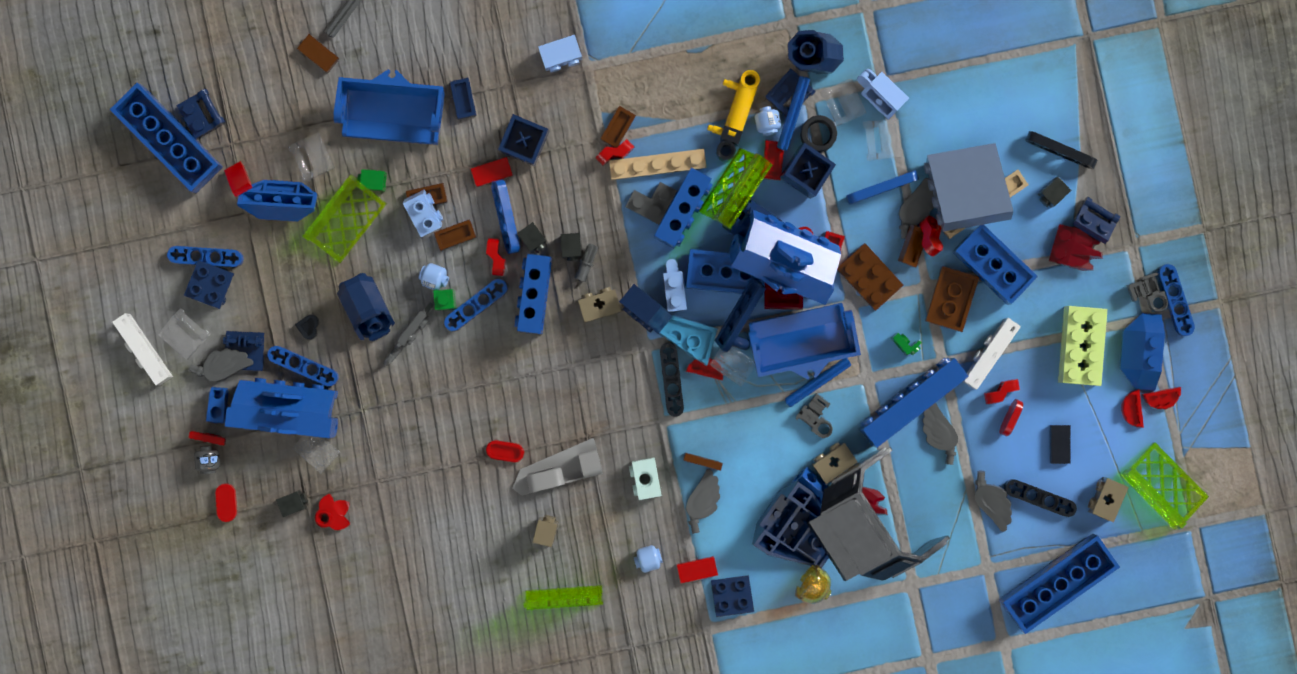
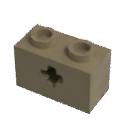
[578,287,622,323]
[812,442,858,484]
[1088,477,1129,523]
[533,515,559,547]

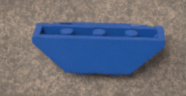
[237,180,317,222]
[1119,313,1165,391]

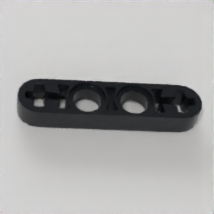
[1025,131,1098,170]
[660,343,684,417]
[1004,479,1077,517]

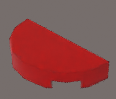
[686,358,723,381]
[1142,387,1181,409]
[1121,390,1144,428]
[188,431,226,446]

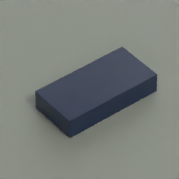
[450,78,477,120]

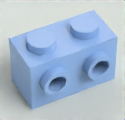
[538,35,582,73]
[403,190,443,237]

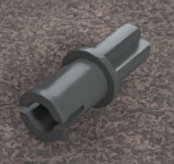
[574,244,598,282]

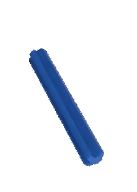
[777,76,810,151]
[785,358,851,407]

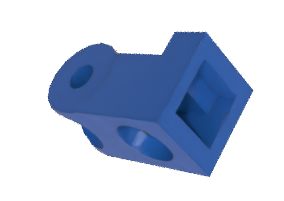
[206,387,229,424]
[792,467,828,504]

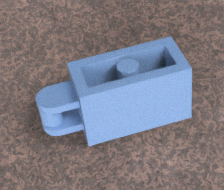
[857,69,909,120]
[663,259,687,312]

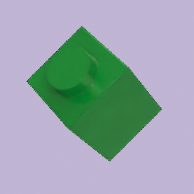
[357,169,387,192]
[433,289,456,311]

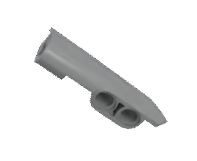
[512,438,603,496]

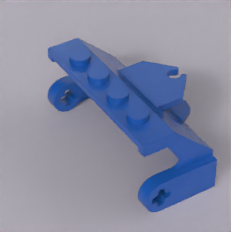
[334,69,445,145]
[730,210,841,305]
[748,303,861,379]
[225,378,338,438]

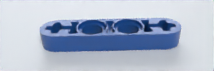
[846,170,919,205]
[491,180,520,254]
[167,246,244,267]
[1157,264,1195,336]
[444,279,508,331]
[267,346,339,386]

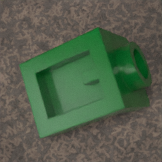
[891,333,922,356]

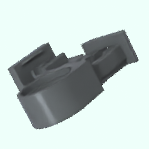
[1126,273,1168,312]
[796,393,833,438]

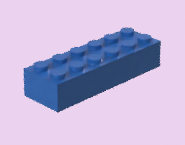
[110,83,223,194]
[859,357,969,448]
[999,533,1120,634]

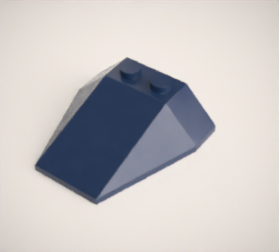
[752,481,829,569]

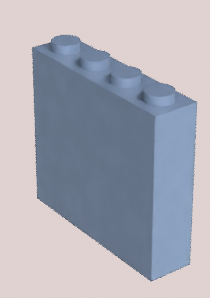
[924,143,1013,232]

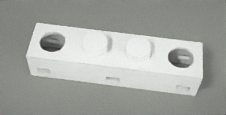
[113,313,173,385]
[963,318,1021,390]

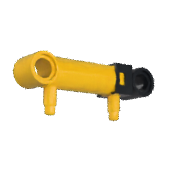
[707,70,760,162]

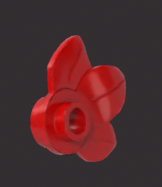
[315,494,350,530]

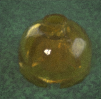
[795,565,831,604]

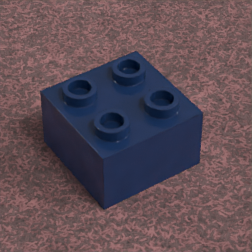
[498,114,550,167]
[779,143,836,199]
[619,284,673,334]

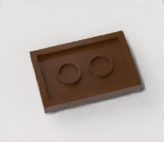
[837,243,904,311]
[925,266,979,332]

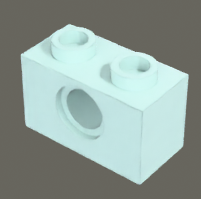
[629,457,662,500]

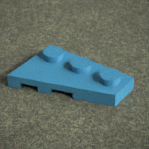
[659,316,718,366]

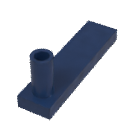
[714,277,766,352]

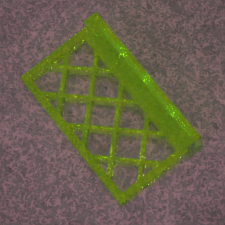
[699,148,772,229]
[302,174,387,263]
[1121,442,1209,530]
[523,585,603,610]

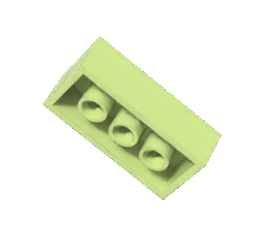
[1058,306,1108,386]

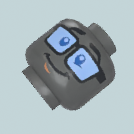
[194,445,220,474]

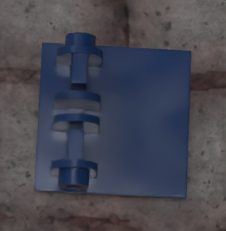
[184,260,234,309]
[223,331,265,371]
[711,575,754,617]

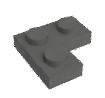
[625,182,677,225]

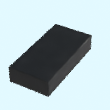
[1050,425,1071,464]

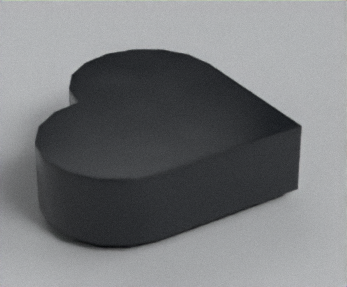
[295,315,319,340]

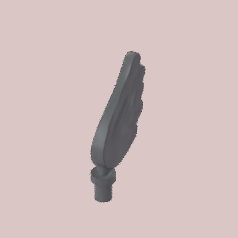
[898,178,934,239]
[189,348,254,381]
[923,403,958,465]
[686,469,720,534]
[975,470,1012,532]

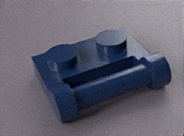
[765,68,816,117]
[176,89,225,139]
[1072,196,1121,244]

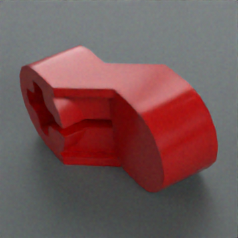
[596,139,635,166]
[920,216,943,257]
[486,238,506,276]
[984,379,1020,404]

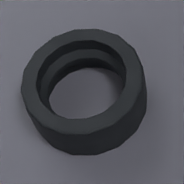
[800,115,837,153]

